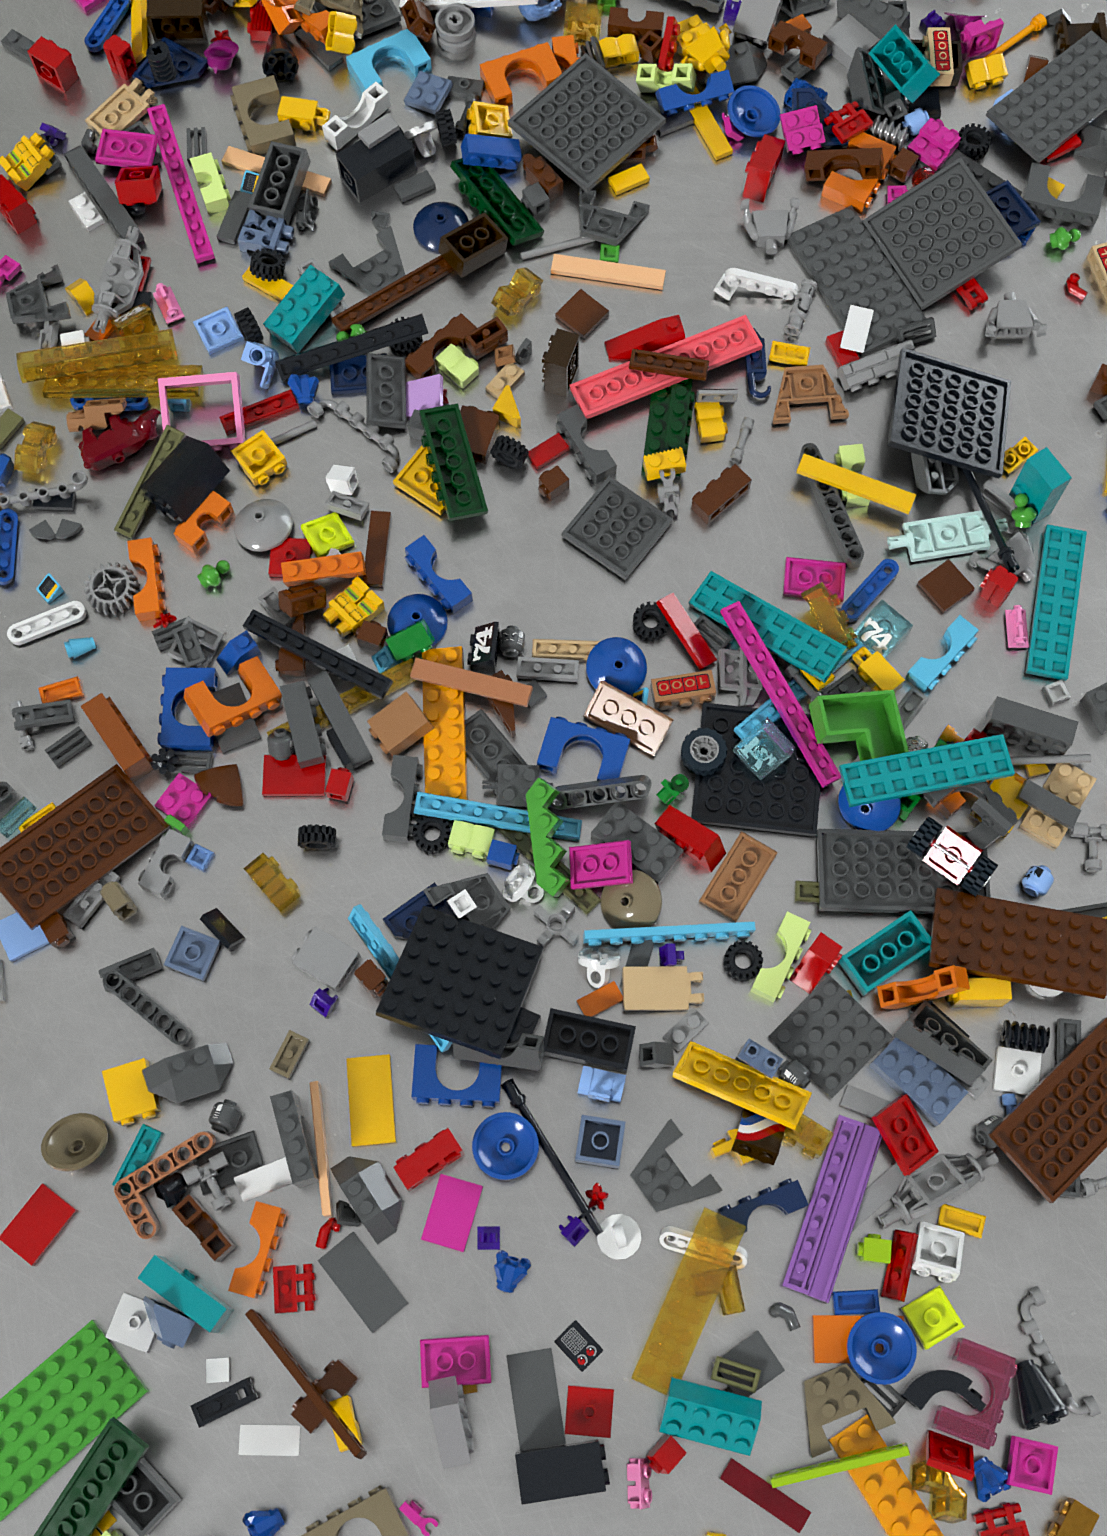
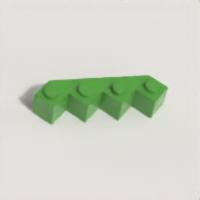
[526,777,570,897]

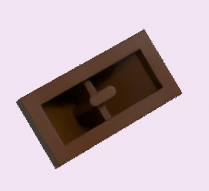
[1023,54,1049,83]

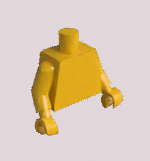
[680,23,732,74]

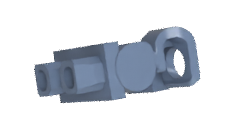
[238,210,294,255]
[735,1038,783,1079]

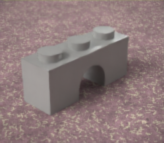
[138,829,195,900]

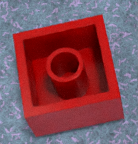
[27,36,79,93]
[115,165,162,206]

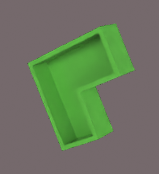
[809,690,909,761]

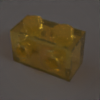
[782,1114,834,1159]

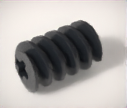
[146,41,176,82]
[1001,1020,1050,1054]

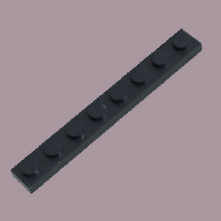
[275,314,429,381]
[242,609,393,700]

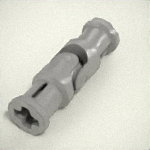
[784,279,818,337]

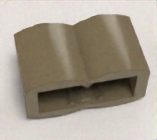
[100,881,138,921]

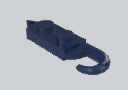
[745,328,771,398]

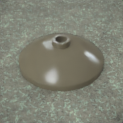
[601,870,662,929]
[41,1113,108,1171]

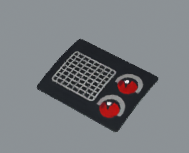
[554,1320,603,1372]

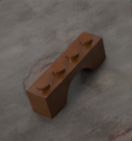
[804,148,884,181]
[405,313,477,380]

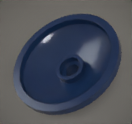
[413,202,469,252]

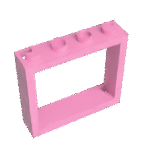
[158,372,246,451]

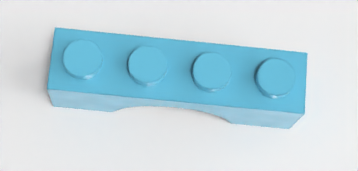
[905,615,979,693]

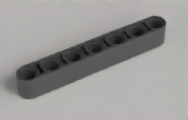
[64,145,144,244]
[799,443,864,569]

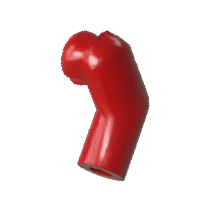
[1066,273,1088,301]
[315,1217,342,1249]

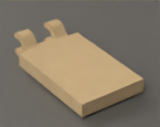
[85,78,158,136]
[622,966,704,1011]

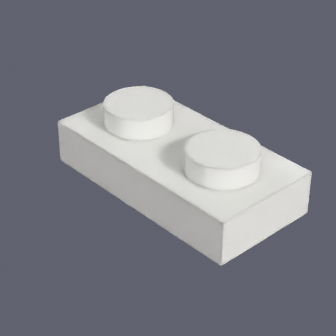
[69,192,105,232]

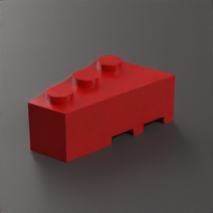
[742,134,786,203]
[0,174,37,235]
[654,805,726,873]
[789,932,843,994]
[393,1128,465,1192]

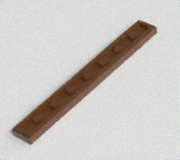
[332,255,454,332]
[245,1309,367,1459]

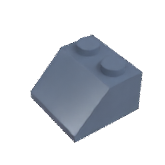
[143,1296,195,1349]

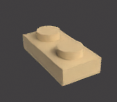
[485,363,525,399]

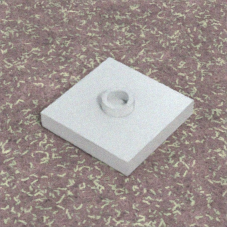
[992,1046,1042,1096]
[105,1293,156,1353]

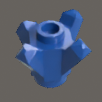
[287,374,319,404]
[494,1250,531,1293]
[974,1457,1011,1502]
[242,1508,284,1536]

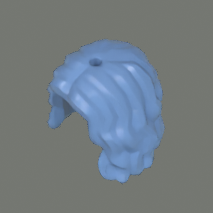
[519,0,562,21]

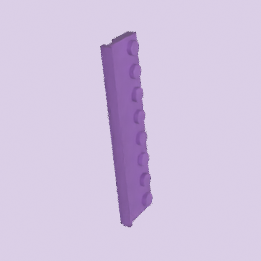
[782,1115,883,1304]

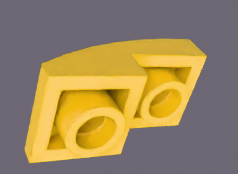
[1003,437,1039,474]
[329,1395,363,1453]

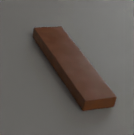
[629,349,709,381]
[363,510,391,587]

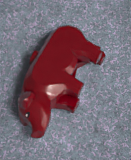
[78,408,161,471]

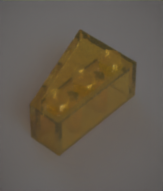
[801,582,857,651]

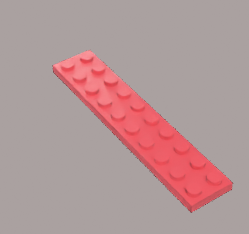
[570,315,763,419]

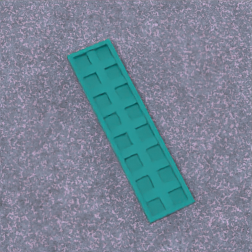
[1026,524,1087,681]
[688,571,848,683]
[839,734,1015,807]

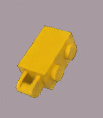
[277,96,331,131]
[852,646,905,692]

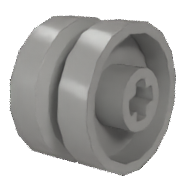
[435,3,476,54]

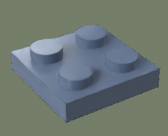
[404,71,453,114]
[164,926,221,981]

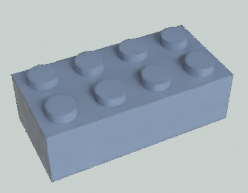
[869,1037,968,1127]

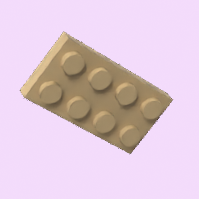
[1019,763,1097,849]

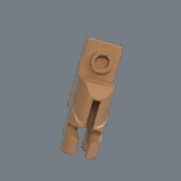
[66,397,127,432]

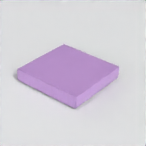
[406,374,443,420]

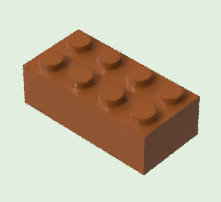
[81,693,154,783]

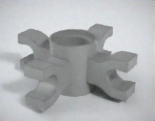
[657,468,680,516]
[533,902,579,948]

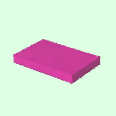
[95,129,158,167]
[783,557,846,602]
[569,840,633,890]
[421,1174,483,1252]
[420,1335,491,1388]

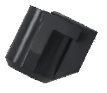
[153,1172,187,1208]

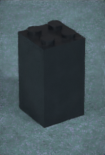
[336,127,416,203]
[140,436,230,523]
[515,1439,610,1505]

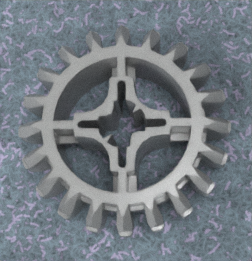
[84,562,140,615]

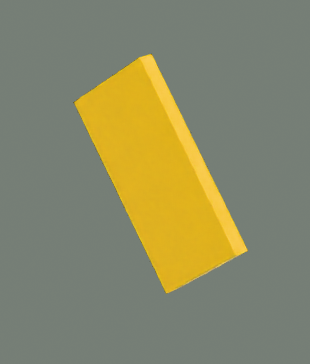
[346,1054,396,1147]

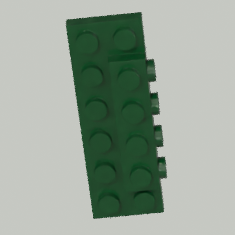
[450,158,544,246]
[641,379,695,480]
[419,403,488,521]

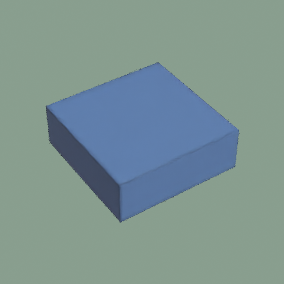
[185,843,215,872]

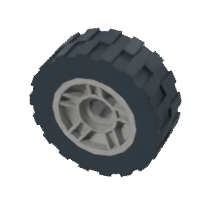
[681,728,727,776]

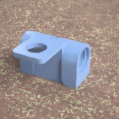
[241,341,279,389]
[578,1065,626,1103]

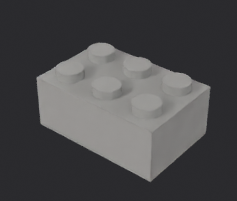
[428,1375,474,1469]

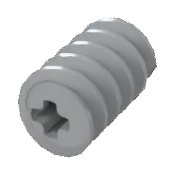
[868,114,910,151]

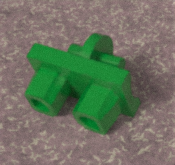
[656,774,689,805]

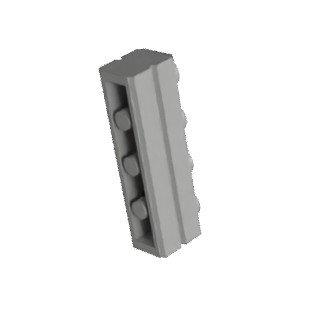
[837,340,915,392]

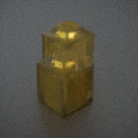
[491,268,544,316]
[14,421,57,475]
[243,853,300,912]
[912,1461,967,1524]

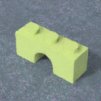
[636,63,697,93]
[190,152,231,215]
[834,444,870,508]

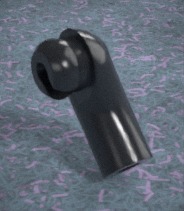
[122,203,146,216]

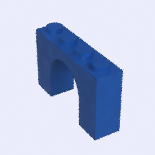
[157,667,219,752]
[537,717,630,790]
[411,1044,502,1108]

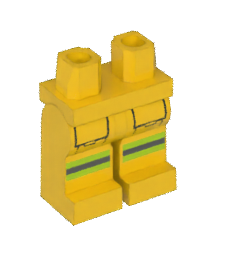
[0,132,55,191]
[323,576,385,637]

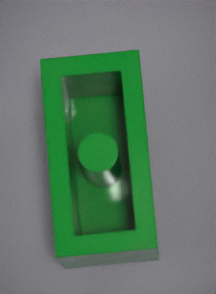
[386,619,435,662]

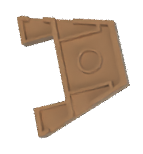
[772,365,849,424]

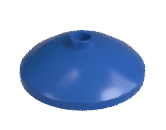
[727,85,781,137]
[387,594,448,651]
[586,637,647,695]
[838,786,901,831]
[472,1112,539,1180]
[847,1312,917,1385]

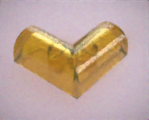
[692,1265,745,1316]

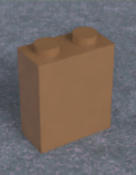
[367,692,434,756]

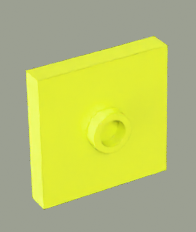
[301,512,355,558]
[900,1285,965,1350]

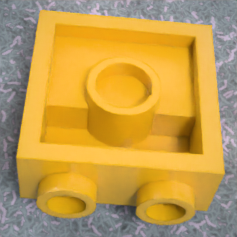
[676,14,710,59]
[466,101,513,139]
[231,430,287,486]

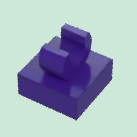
[723,0,742,21]
[920,10,946,32]
[40,122,67,146]
[659,943,685,966]
[309,988,338,1018]
[559,1215,590,1247]
[477,1226,500,1250]

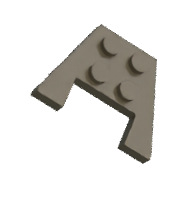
[294,0,363,39]
[804,1363,896,1458]

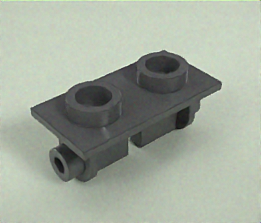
[295,188,318,231]

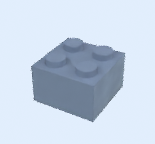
[575,1115,626,1169]

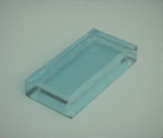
[0,796,37,838]

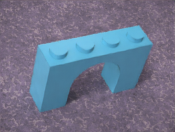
[346,29,432,93]

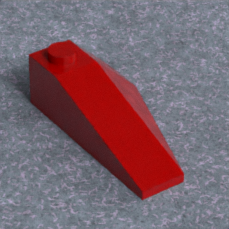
[604,315,685,361]

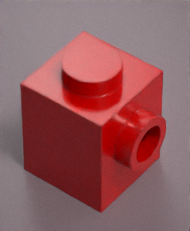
[325,767,354,802]
[646,1435,687,1474]

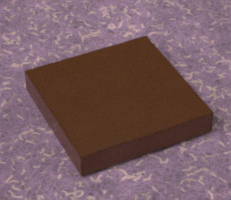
[555,289,609,339]
[917,559,975,613]

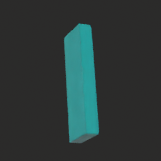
[112,1124,164,1193]

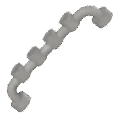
[307,399,400,473]
[0,470,88,509]
[1020,1286,1101,1417]

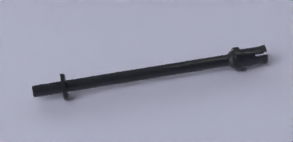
[957,466,1020,573]
[501,1078,604,1236]

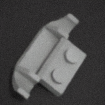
[718,647,762,708]

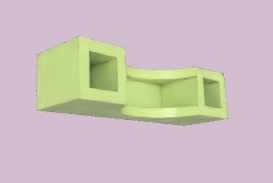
[750,911,811,1003]

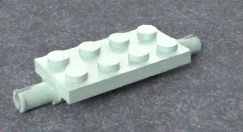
[887,510,1008,562]

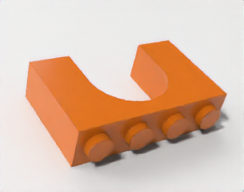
[479,42,562,106]
[821,132,897,214]
[184,656,282,738]

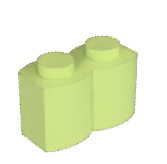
[435,344,479,389]
[448,820,496,859]

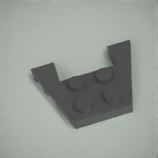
[579,187,650,246]
[328,226,405,295]
[6,264,71,324]
[423,873,511,930]
[630,1119,722,1212]

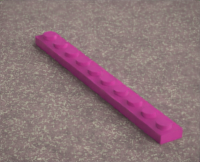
[147,104,215,264]
[720,601,841,788]

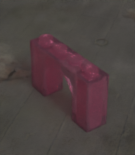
[931,1338,1017,1450]

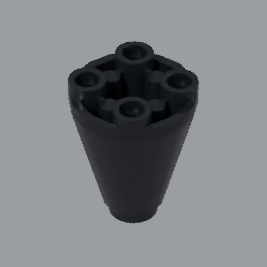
[262,33,299,82]
[1016,1359,1069,1430]

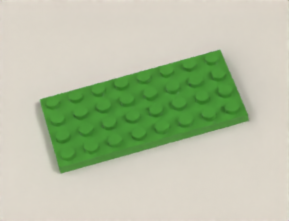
[0,1320,149,1522]

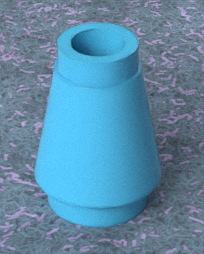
[64,637,96,659]

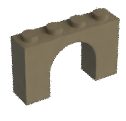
[230,75,296,156]
[302,1485,411,1536]

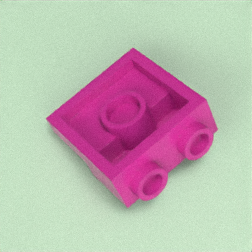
[959,18,1004,61]
[779,105,825,155]
[907,118,961,171]

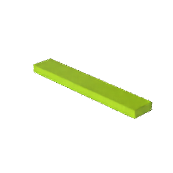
[770,1442,910,1488]

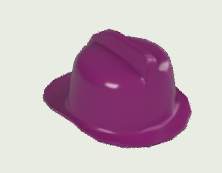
[944,12,987,34]
[204,40,239,74]

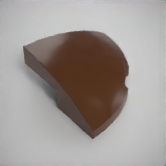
[194,764,243,806]

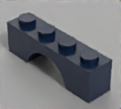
[714,1178,809,1241]

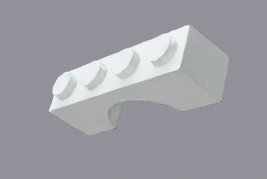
[322,82,391,151]

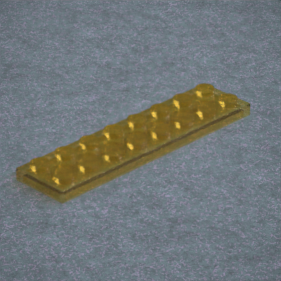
[42,365,203,398]
[631,1207,746,1395]

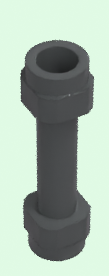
[455,93,478,136]
[784,664,823,702]

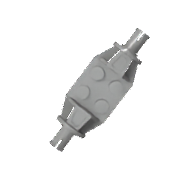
[92,226,144,333]
[878,1150,999,1229]

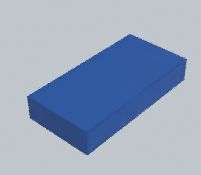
[832,1289,880,1315]

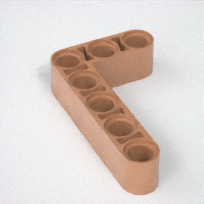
[114,1131,216,1239]

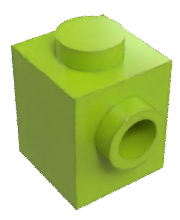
[857,1234,892,1264]

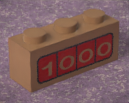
[650,670,716,710]

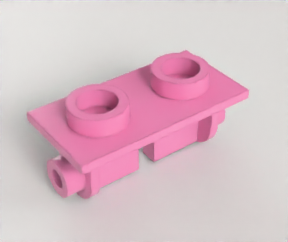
[153,283,185,324]
[1005,605,1029,648]
[627,1458,652,1509]

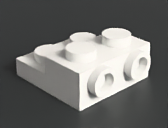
[911,1221,965,1283]

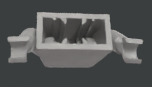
[740,197,800,255]
[985,292,1047,338]
[969,521,1036,582]

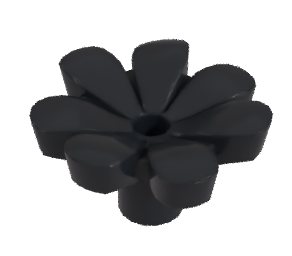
[151,748,179,775]

